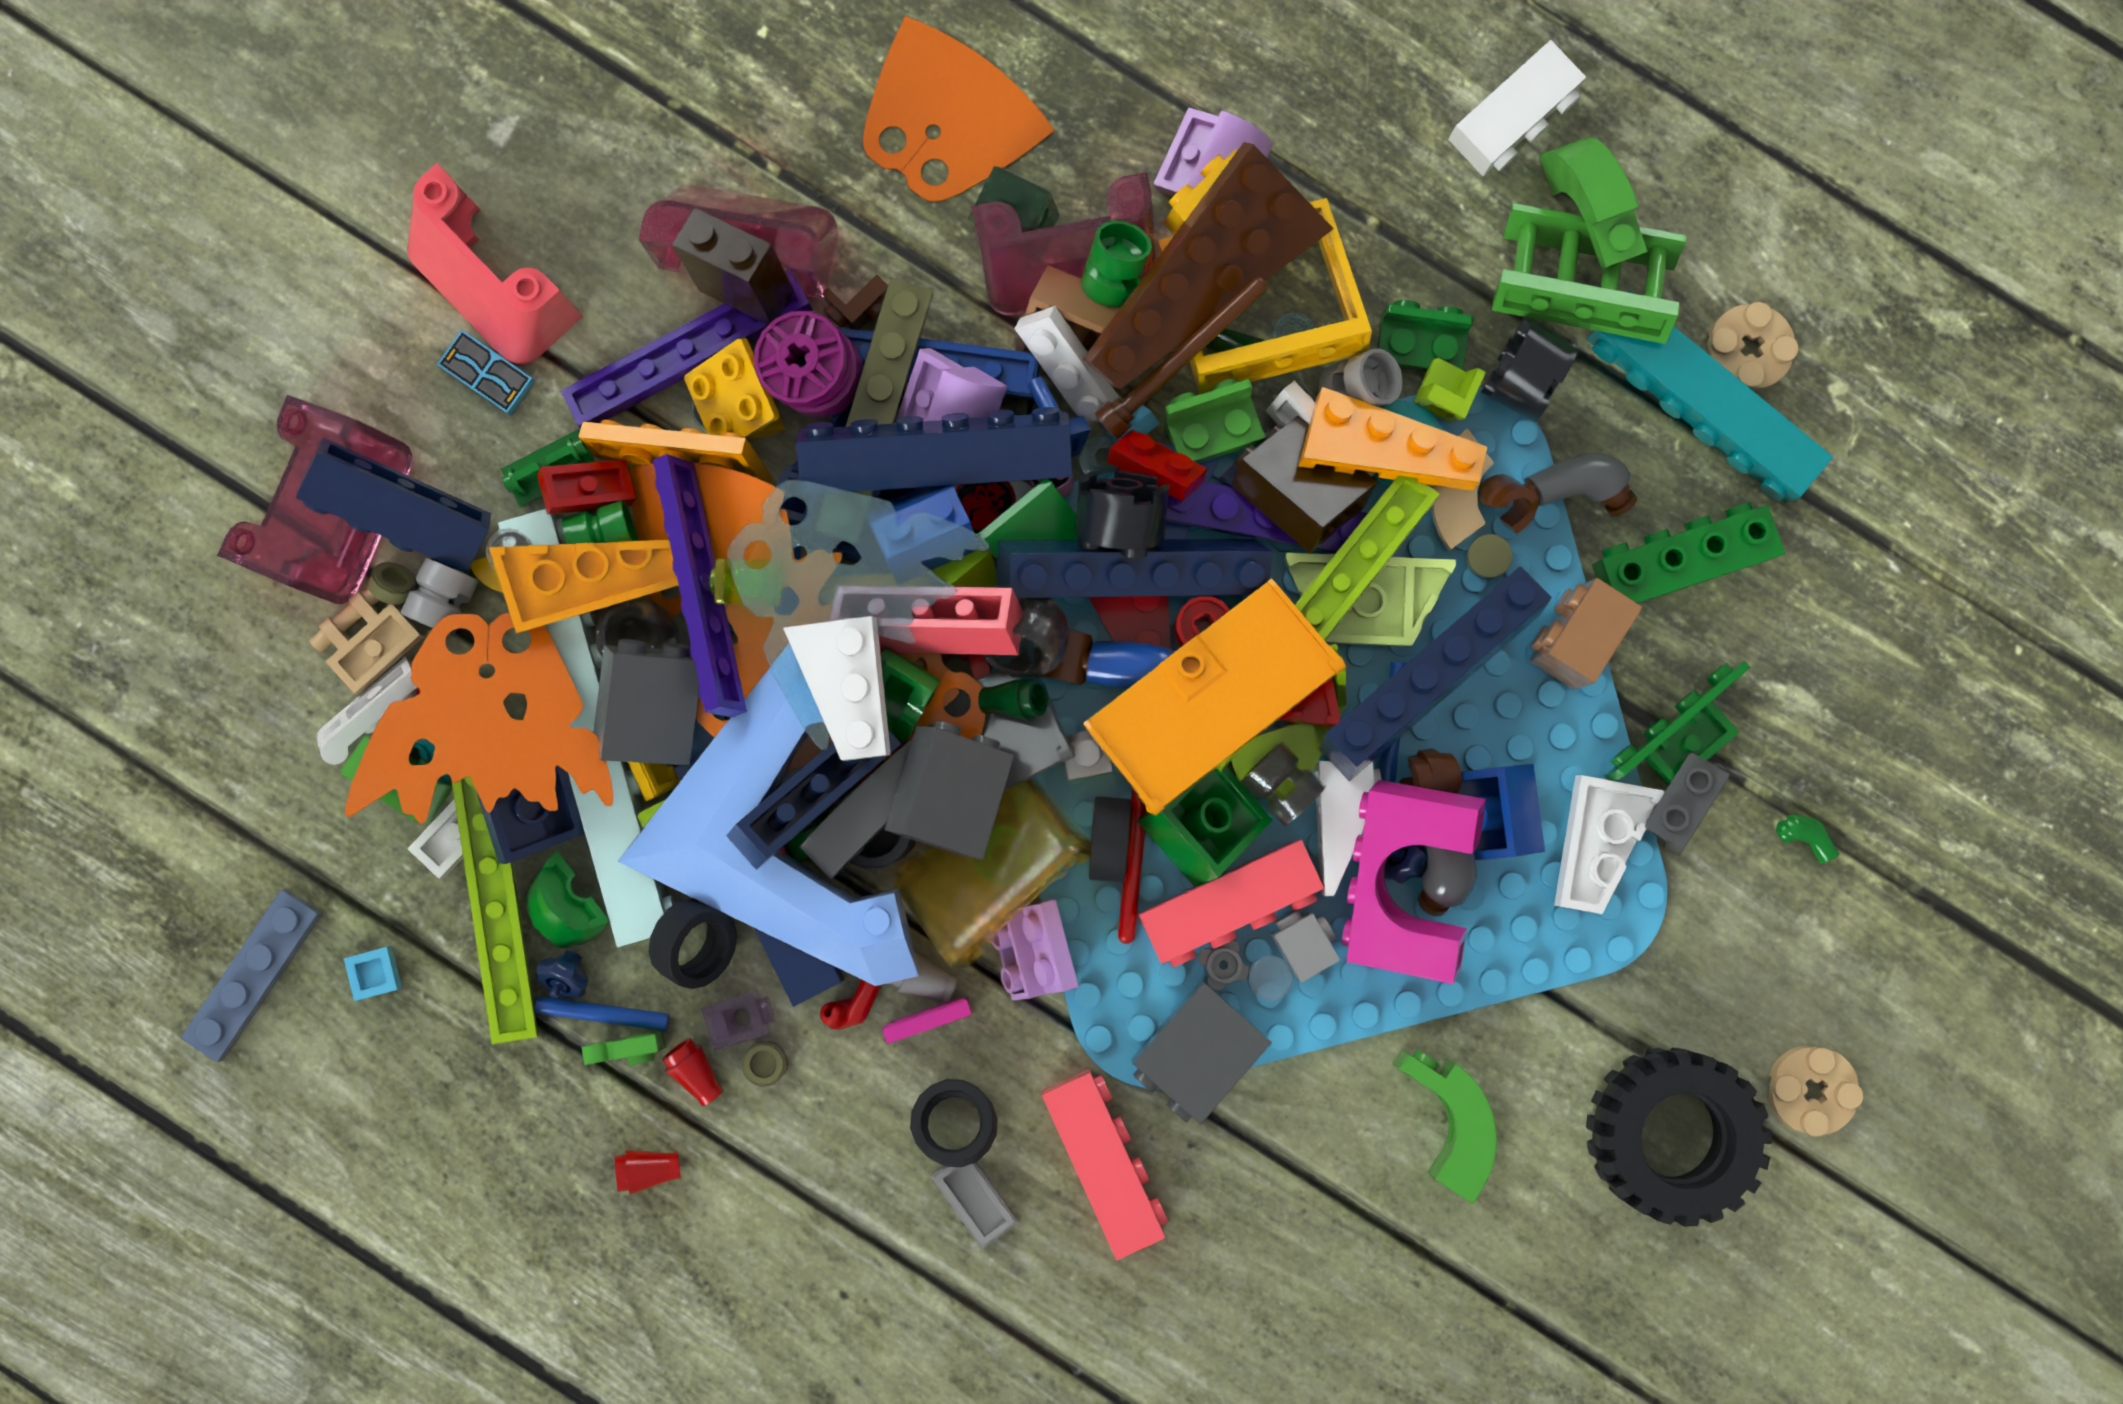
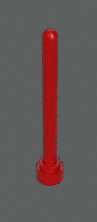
[1117,788,1147,944]

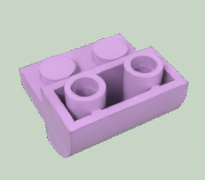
[1153,108,1273,196]
[895,348,1008,423]
[989,899,1079,1001]

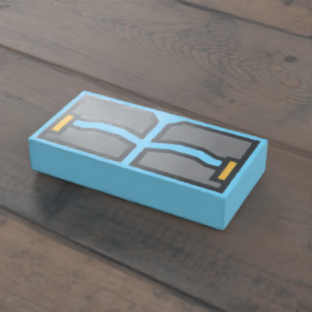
[436,329,536,416]

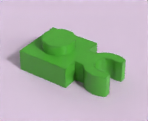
[581,1031,666,1065]

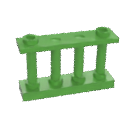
[1492,203,1687,344]

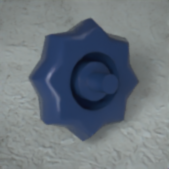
[1384,845,1427,884]
[536,950,588,998]

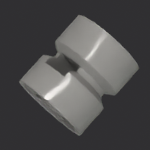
[1319,348,1403,407]
[400,557,479,636]

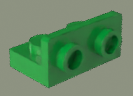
[1377,300,1474,372]

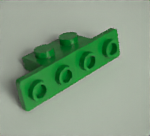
[1605,661,1751,787]

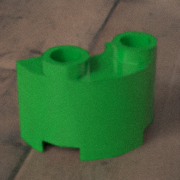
[881,647,941,744]
[524,850,610,948]

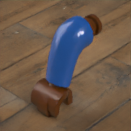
[1037,627,1175,689]

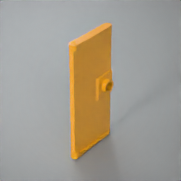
[1083,578,1346,816]

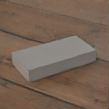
[931,1162,1019,1249]

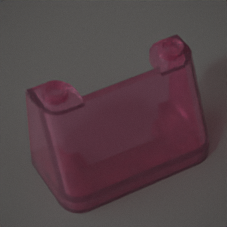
[971,172,1156,315]
[639,184,839,299]
[217,395,413,604]

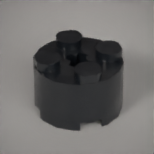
[1481,316,1579,422]
[1075,470,1170,558]

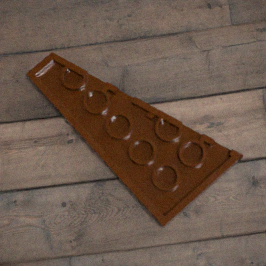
[1083,142,1334,389]

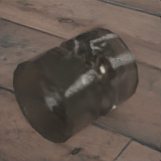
[1240,741,1326,827]

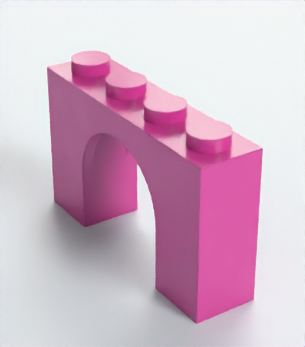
[1342,780,1486,984]

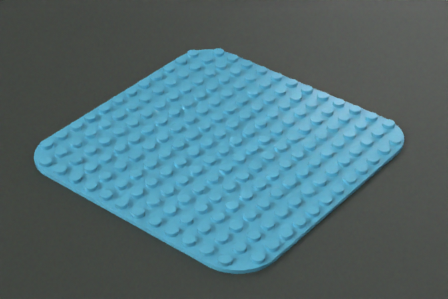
[988,386,1668,1089]

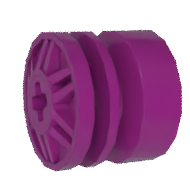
[754,311,864,418]

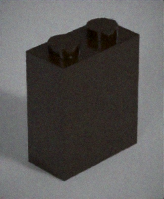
[672,208,794,325]
[1231,416,1377,553]

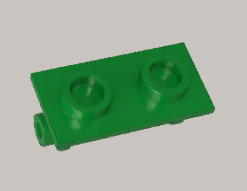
[501,430,595,508]

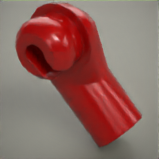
[820,979,882,1030]

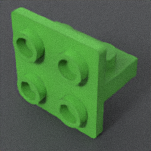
[1164,378,1265,464]

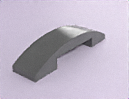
[799,723,934,880]

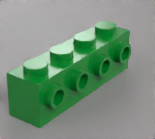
[1591,502,1785,604]

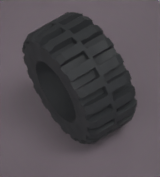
[1586,1047,1772,1227]

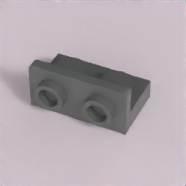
[1645,753,1730,856]

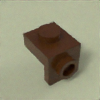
[822,275,888,330]

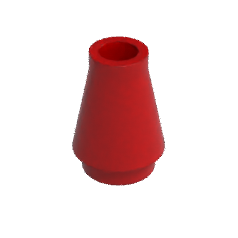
[662,1038,724,1107]
[615,1150,681,1195]

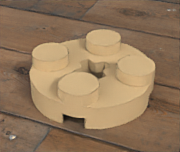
[1705,302,1798,391]
[1767,1046,1863,1137]

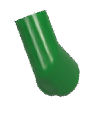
[1776,814,1840,864]

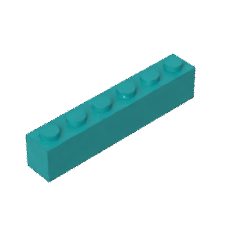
[1586,290,1833,504]

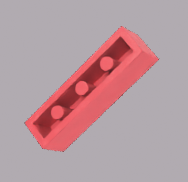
[829,586,1025,655]
[1137,840,1324,967]
[1042,1068,1169,1261]

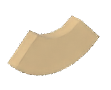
[1431,428,1494,551]

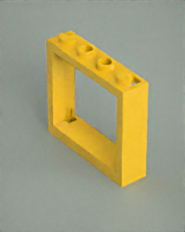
[1158,198,1372,395]

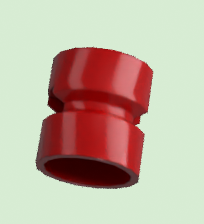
[1173,596,1230,648]

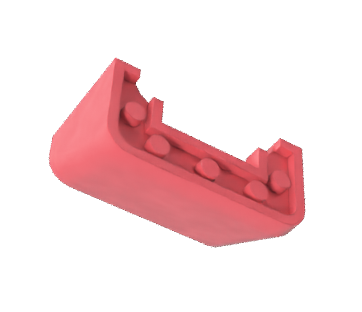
[407,163,583,366]

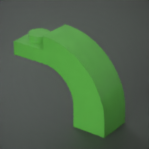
[1539,137,1648,269]
[1392,1049,1497,1204]

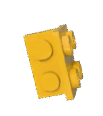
[684,338,785,440]

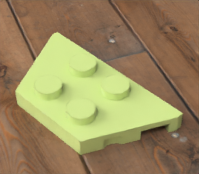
[1284,553,1456,647]

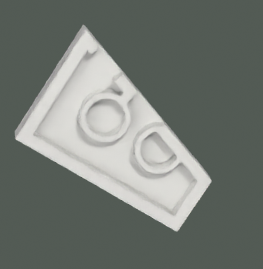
[783,616,891,761]
[1554,775,1665,914]

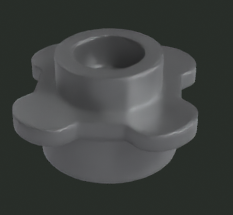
[1198,940,1249,991]

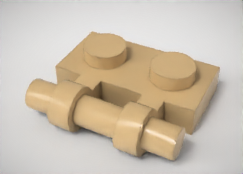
[309,588,425,695]

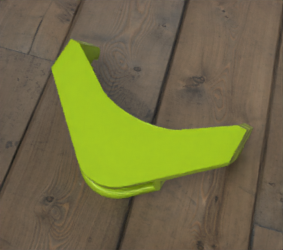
[1226,644,1347,797]

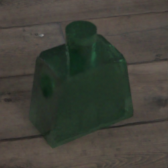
[968,166,1060,254]

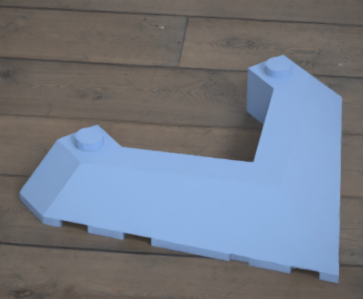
[617,643,919,986]

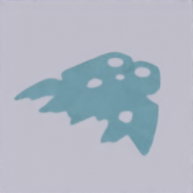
[727,480,989,750]

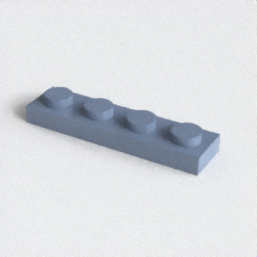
[180,889,323,1063]

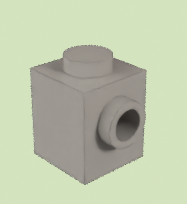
[1270,910,1340,983]

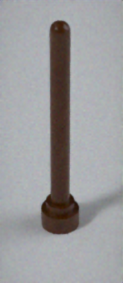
[1095,276,1268,439]

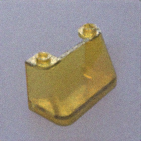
[894,777,1092,968]

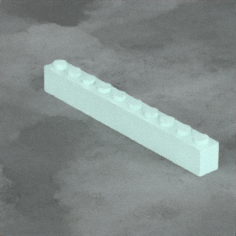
[498,509,676,948]

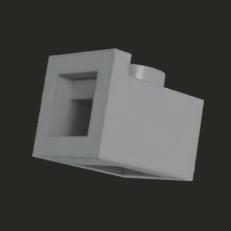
[1064,731,1112,781]

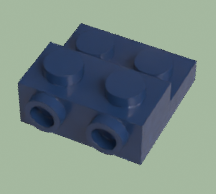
[475,765,585,864]

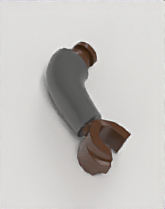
[1479,453,1637,534]
[1399,748,1477,916]

